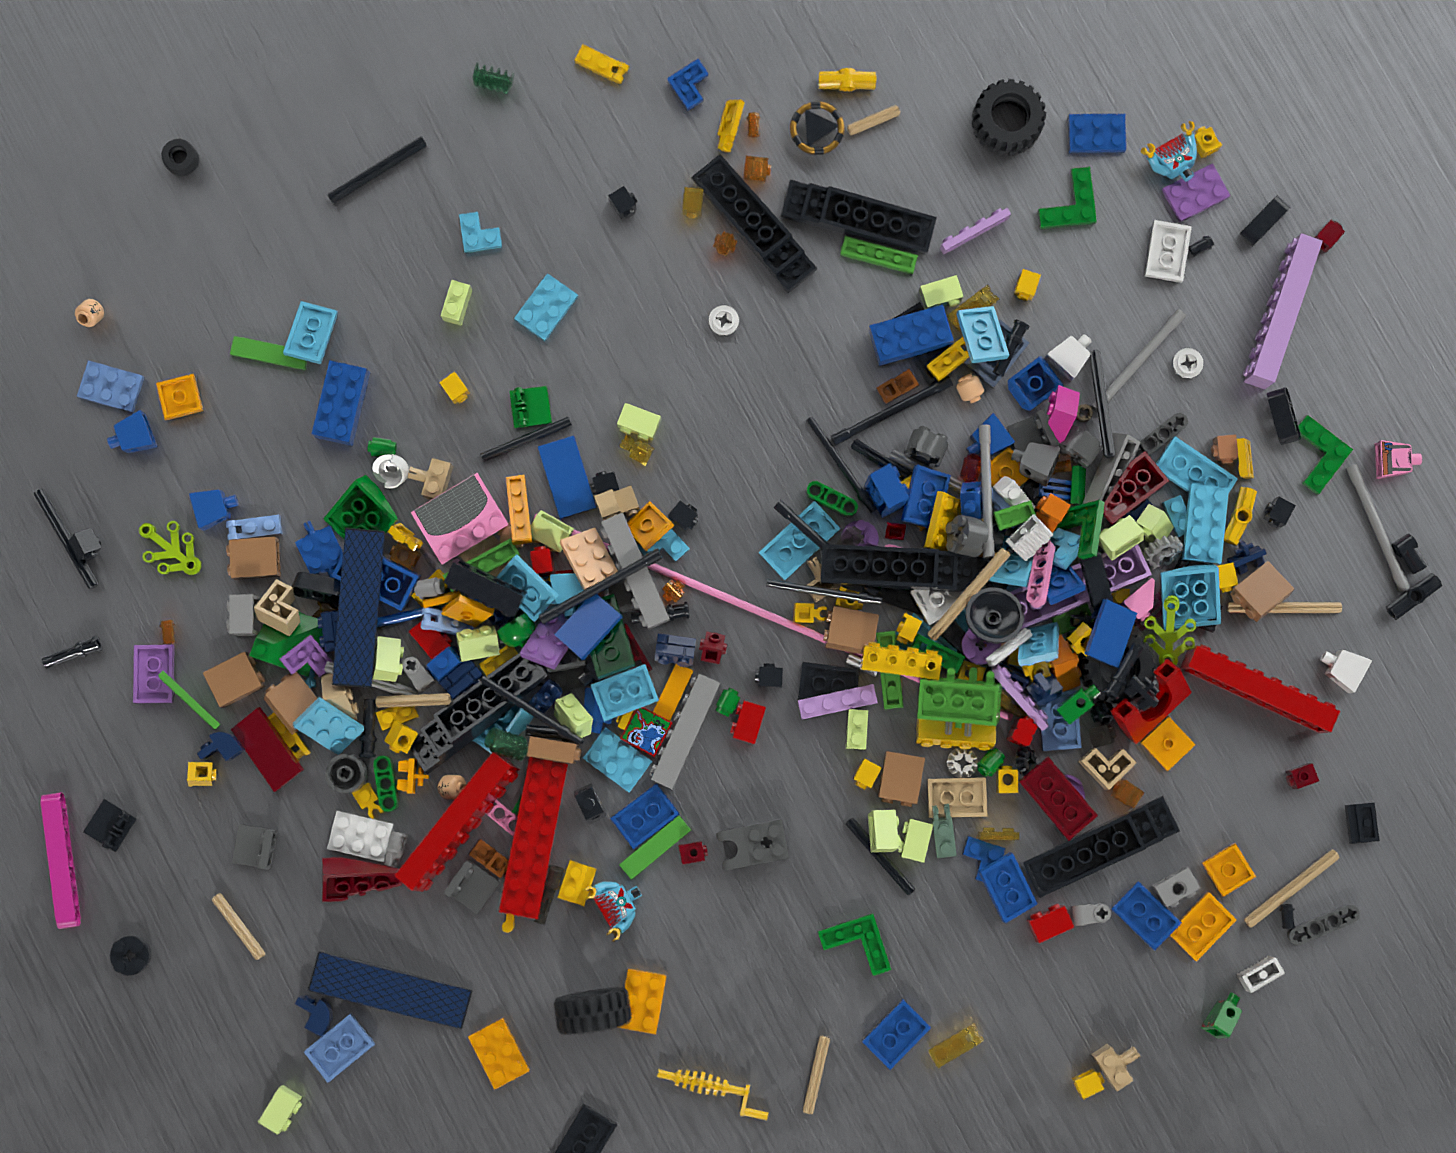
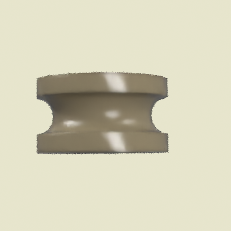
[1076,404,1093,422]

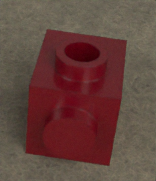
[1286,763,1319,789]
[679,841,708,865]

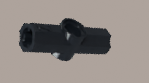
[1386,573,1442,620]

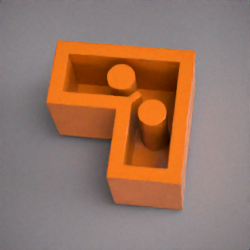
[1035,493,1071,533]
[1050,635,1082,692]

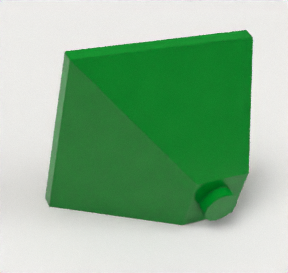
[323,475,398,539]
[249,612,323,677]

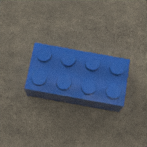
[868,305,954,366]
[312,360,370,446]
[864,464,910,519]
[332,554,421,611]

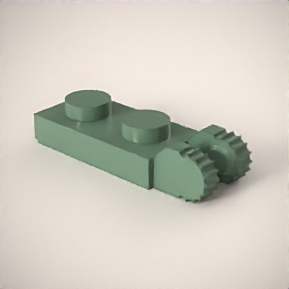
[932,804,957,858]

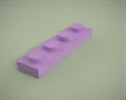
[940,208,1011,255]
[992,664,1049,731]
[798,684,878,719]

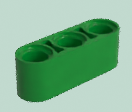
[806,481,858,518]
[373,756,399,812]

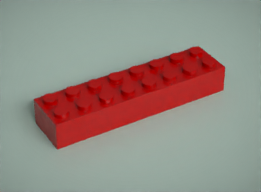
[1180,644,1340,733]
[394,752,520,892]
[498,757,568,919]

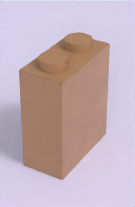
[226,537,281,580]
[1230,561,1294,622]
[823,606,879,654]
[203,651,266,708]
[264,672,318,735]
[527,736,582,764]
[878,751,925,807]

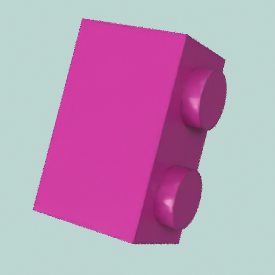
[1046,385,1080,443]

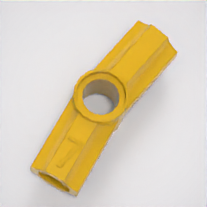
[819,68,876,91]
[1224,487,1257,546]

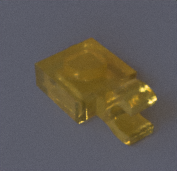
[619,435,655,466]

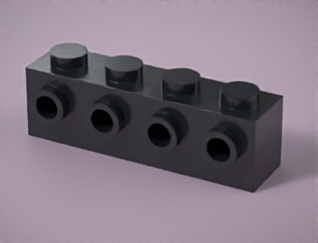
[443,558,527,617]

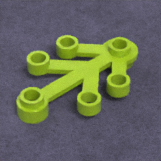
[139,521,201,575]
[1144,596,1196,665]

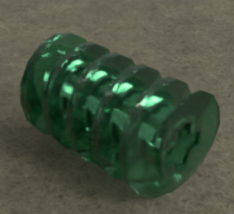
[473,62,514,95]
[485,727,528,762]

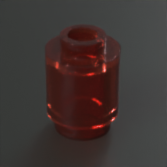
[960,453,981,482]

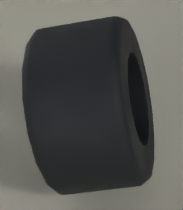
[161,139,199,176]

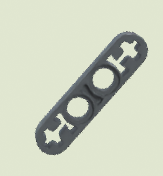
[1133,413,1188,460]
[1287,905,1360,945]

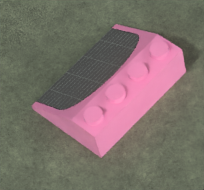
[411,473,509,564]

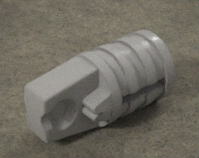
[385,831,408,868]

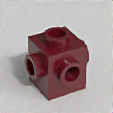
[699,631,728,664]

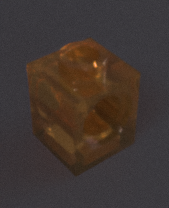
[744,156,771,182]
[389,542,421,571]
[1111,779,1145,809]

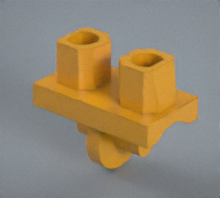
[397,758,429,794]

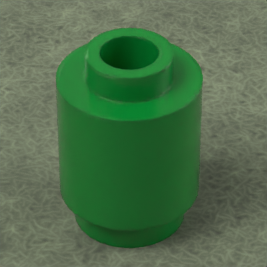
[368,437,397,457]
[715,687,741,717]
[977,748,1005,777]

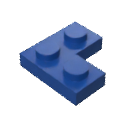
[667,59,709,111]
[962,836,1006,882]

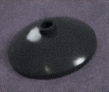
[965,588,1024,644]

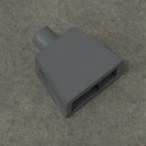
[1011,442,1060,487]

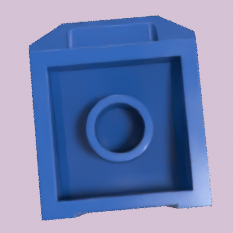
[1007,356,1064,411]

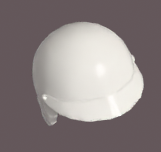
[372,454,409,488]

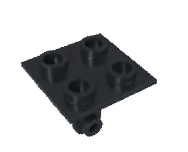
[83,799,137,852]

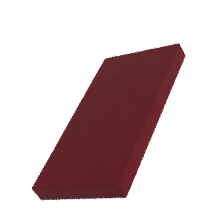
[230,707,304,792]
[1018,756,1098,841]

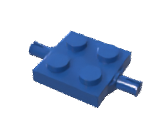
[295,521,343,579]

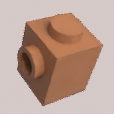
[1211,435,1238,464]

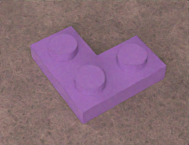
[279,635,333,677]

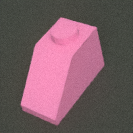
[1119,578,1155,622]

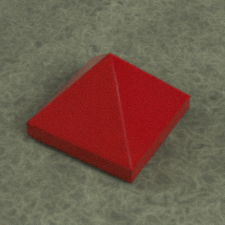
[885,522,906,540]

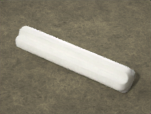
[986,628,1032,667]

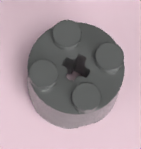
[1058,425,1103,467]
[904,426,948,467]
[946,515,988,557]
[325,754,368,793]

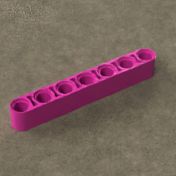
[41,792,81,929]

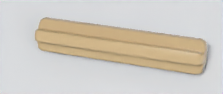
[847,105,900,135]

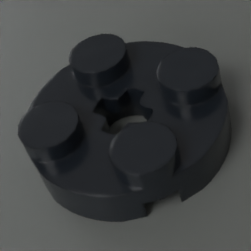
[110,936,151,976]

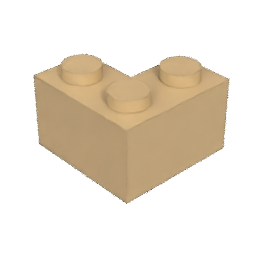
[594,485,640,521]
[254,579,300,636]
[321,673,360,722]
[1078,748,1137,790]

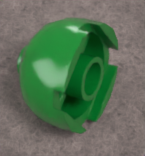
[496,614,536,648]

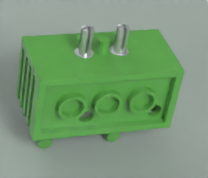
[917,667,1002,736]

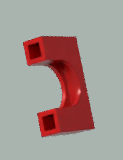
[1111,659,1192,744]

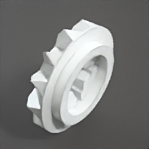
[709,305,739,335]
[1172,348,1203,378]
[947,747,978,778]

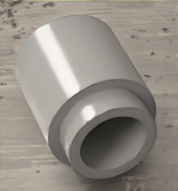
[414,577,445,599]

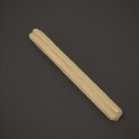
[928,548,1010,641]
[1227,602,1342,613]
[1244,850,1340,928]

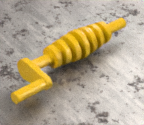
[657,1069,768,1120]

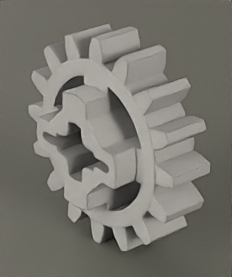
[1142,535,1183,570]

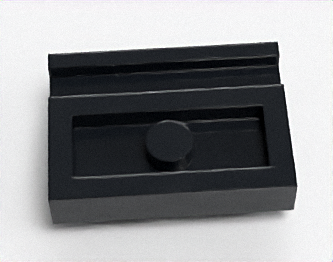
[1345,802,1380,844]

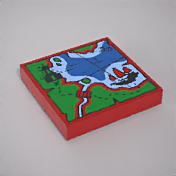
[620,707,673,757]

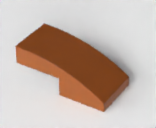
[876,368,920,404]
[468,838,508,878]

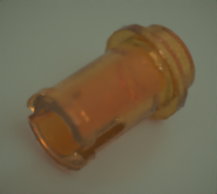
[746,112,761,137]
[1052,459,1071,475]
[159,620,176,644]

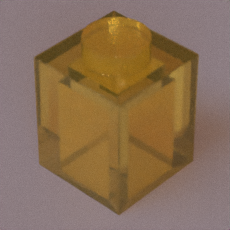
[682,187,703,218]

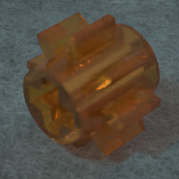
[713,231,738,256]
[662,579,685,603]

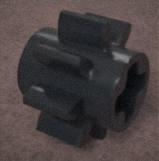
[1090,701,1114,725]

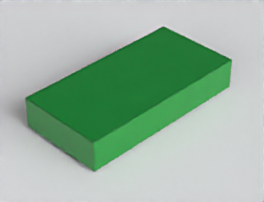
[1071,466,1086,506]

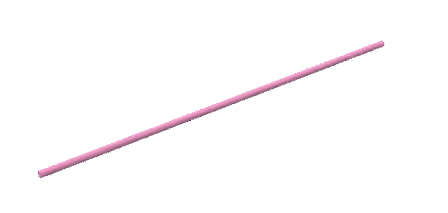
[533,514,1013,721]

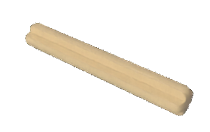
[375,693,451,708]
[212,894,265,960]
[803,1036,830,1114]

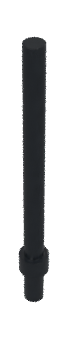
[806,416,877,513]
[766,579,882,605]
[480,675,582,745]

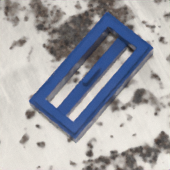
[1039,478,1072,501]

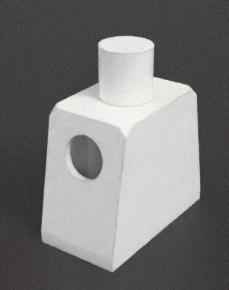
[1045,334,1092,382]
[1320,650,1372,693]

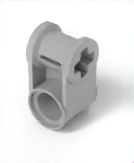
[403,657,436,694]
[1072,904,1111,926]

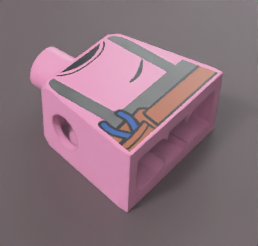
[1375,440,1422,479]

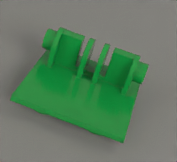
[509,386,552,428]

